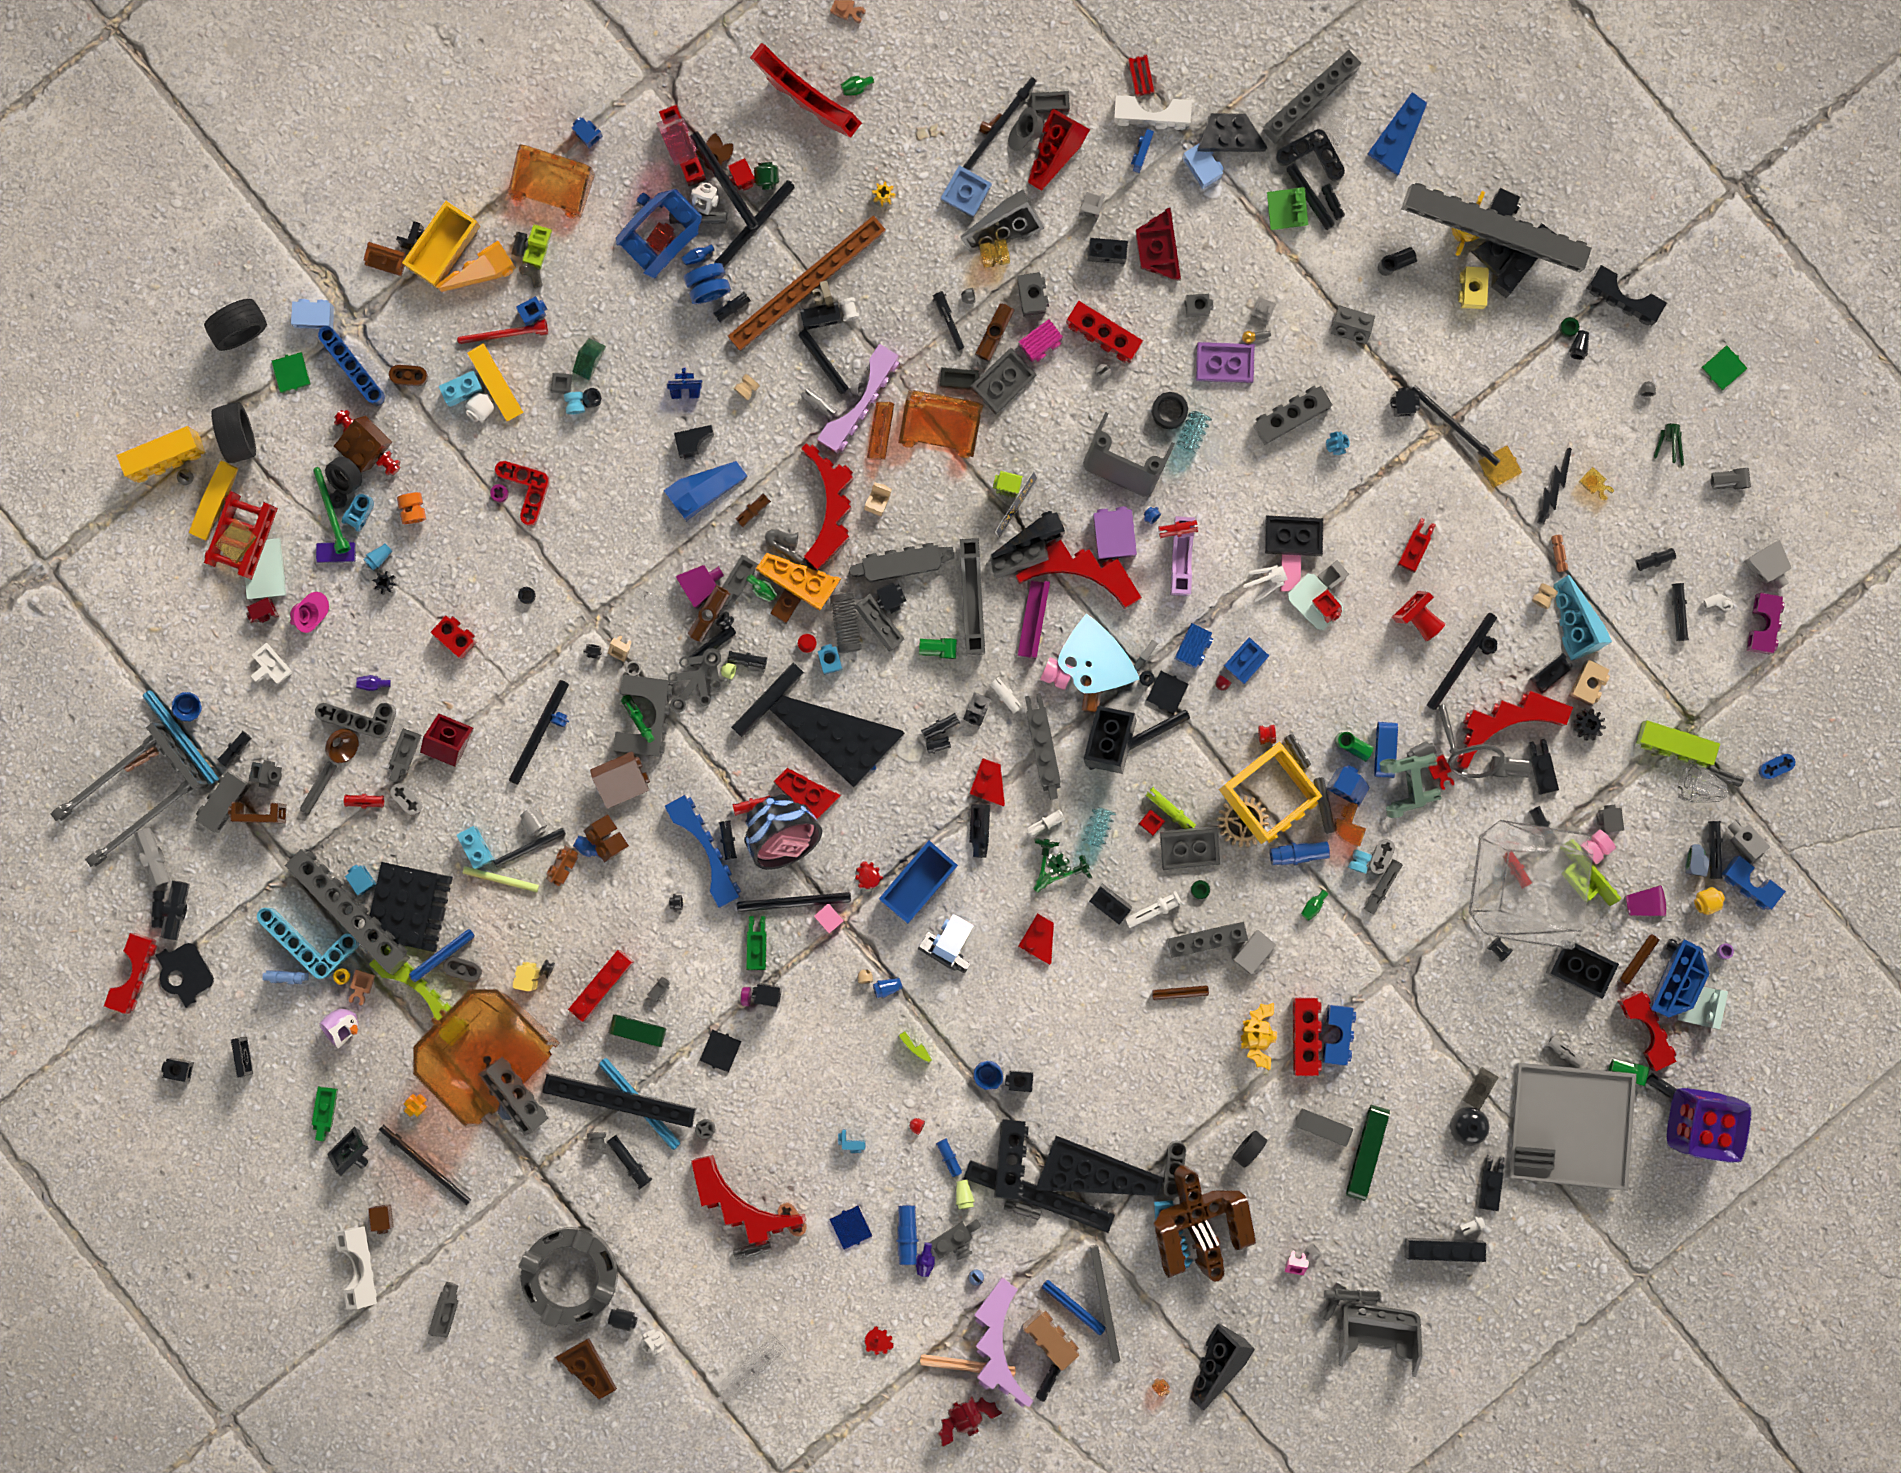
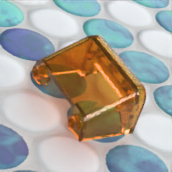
[508,144,595,219]
[898,390,983,458]

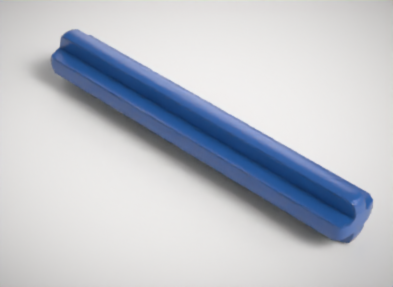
[409,929,475,982]
[1042,1280,1106,1335]

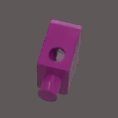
[675,565,724,609]

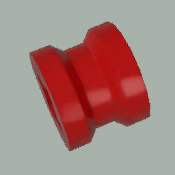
[1258,725,1276,745]

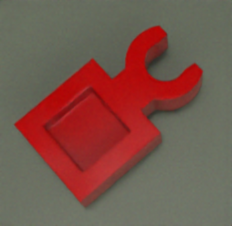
[1427,754,1455,790]

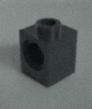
[161,1058,194,1082]
[1005,1070,1034,1092]

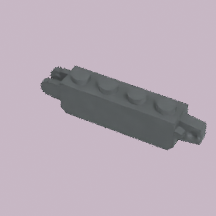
[849,543,955,582]
[1025,693,1061,800]

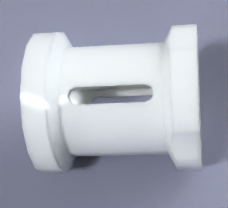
[839,298,860,321]

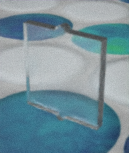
[1307,105,1349,146]

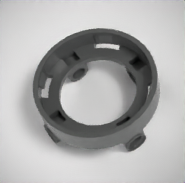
[518,1227,618,1327]

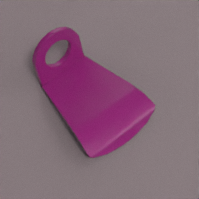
[1626,885,1667,916]

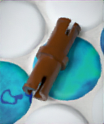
[735,493,771,527]

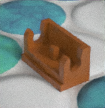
[363,242,407,277]

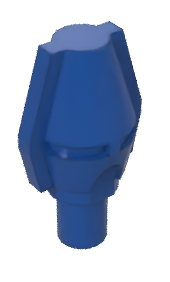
[681,244,715,265]
[573,836,602,859]

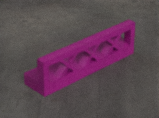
[1017,580,1050,659]

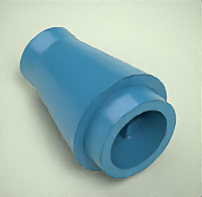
[363,543,392,571]

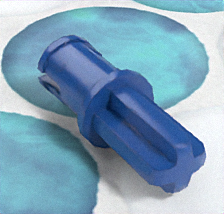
[936,1138,962,1177]

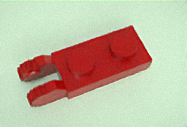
[1397,518,1436,573]

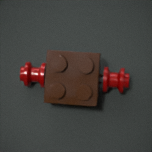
[334,410,401,475]

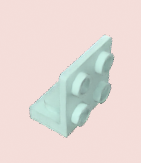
[1677,987,1728,1029]

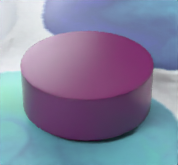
[740,987,752,1006]

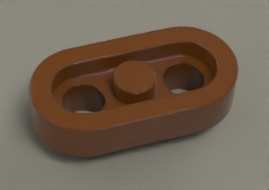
[389,365,428,386]

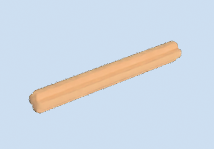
[920,1355,1016,1377]

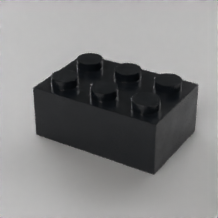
[1083,706,1137,774]
[1546,938,1619,999]

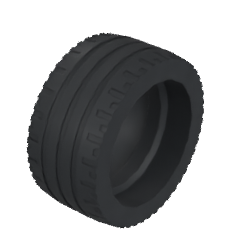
[204,298,267,351]
[211,402,256,463]

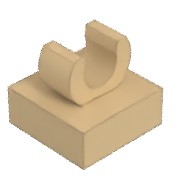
[608,636,631,662]

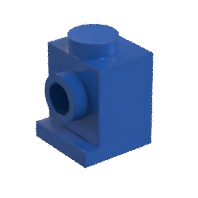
[572,117,603,149]
[516,296,548,326]

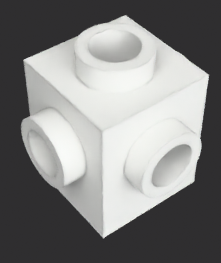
[690,182,719,215]

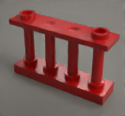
[204,491,278,580]

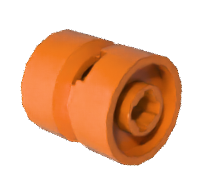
[397,492,427,524]

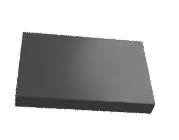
[970,348,1037,415]
[1160,826,1220,870]

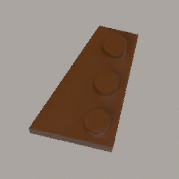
[554,1338,617,1400]

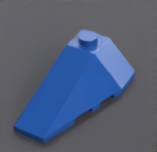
[664,461,748,521]

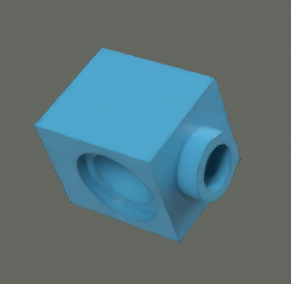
[818,644,843,675]
[345,865,376,895]

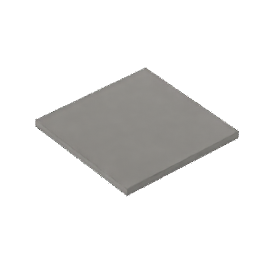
[1509,1063,1636,1191]

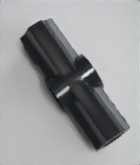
[160,880,190,940]

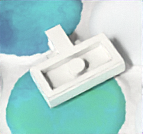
[251,643,293,684]

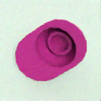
[290,591,329,633]

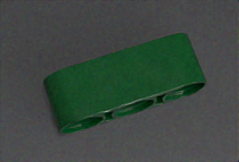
[608,1014,667,1047]

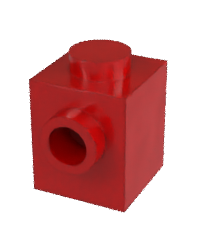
[728,158,755,191]

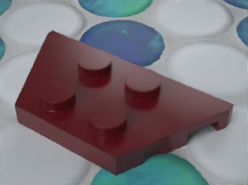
[1135,207,1181,281]

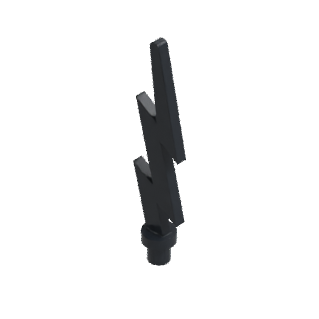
[1537,448,1572,525]

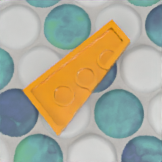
[756,553,841,611]

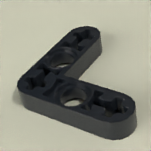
[1276,129,1345,181]

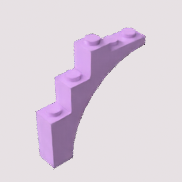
[974,1278,1033,1407]

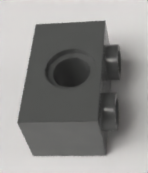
[1017,272,1049,317]

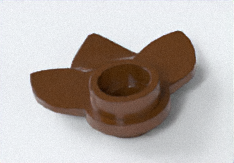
[696,133,734,170]

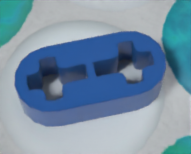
[1759,754,1796,779]

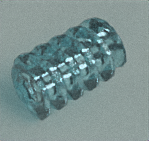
[1176,411,1212,454]
[1082,807,1116,849]

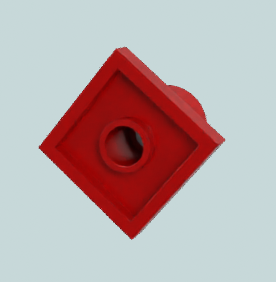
[1391,591,1446,641]

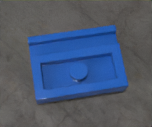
[1131,129,1154,174]
[1224,637,1270,684]

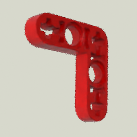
[495,461,550,526]

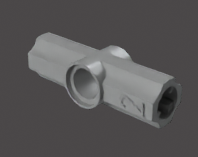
[134,828,171,887]

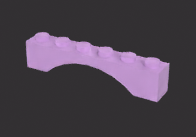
[817,344,900,454]

